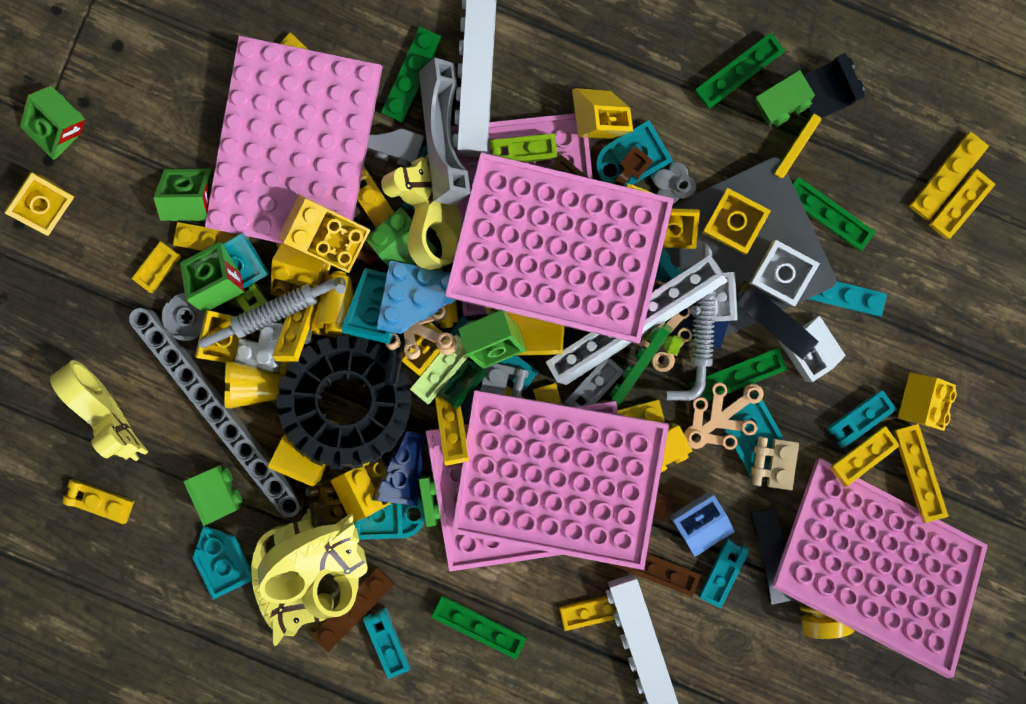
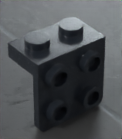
[803,53,866,119]

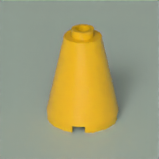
[310,271,357,338]
[225,361,285,409]

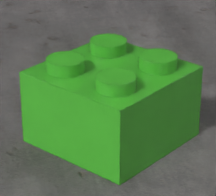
[755,70,815,127]
[458,310,527,369]

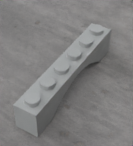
[419,57,471,206]
[367,129,426,168]

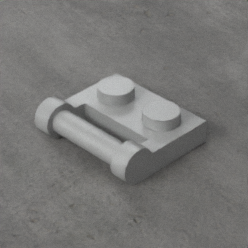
[480,363,529,398]

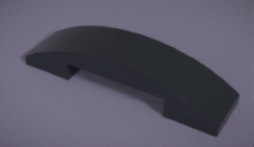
[736,281,819,360]
[750,507,794,605]

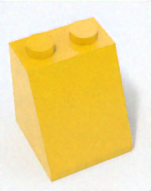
[267,418,339,487]

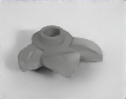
[651,162,696,204]

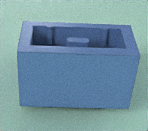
[669,491,735,557]

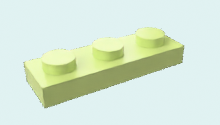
[410,334,468,405]

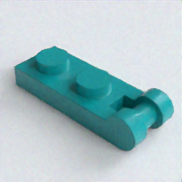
[827,390,897,448]
[698,537,749,609]
[363,607,411,679]

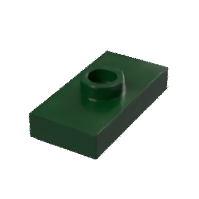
[437,359,487,410]

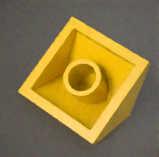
[4,172,74,236]
[662,209,700,249]
[195,310,246,363]

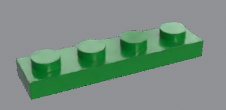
[381,27,442,125]
[694,32,785,110]
[793,177,876,252]
[609,323,673,408]
[689,348,787,405]
[431,594,527,660]

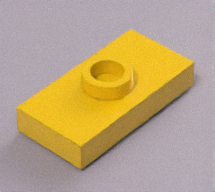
[131,241,181,293]

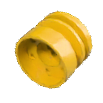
[799,602,855,639]

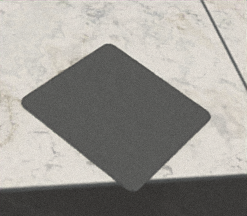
[663,158,836,337]

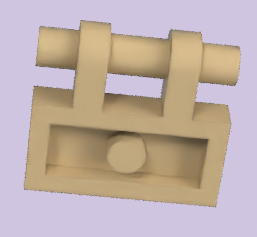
[751,437,799,490]

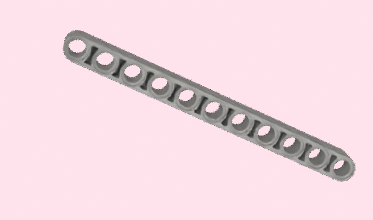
[129,308,304,517]

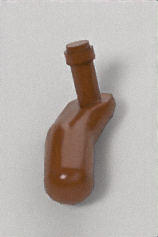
[356,251,379,265]

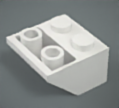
[779,316,846,382]

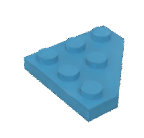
[377,261,456,334]

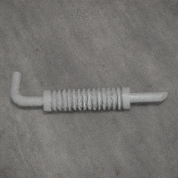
[664,242,716,401]
[199,277,346,348]

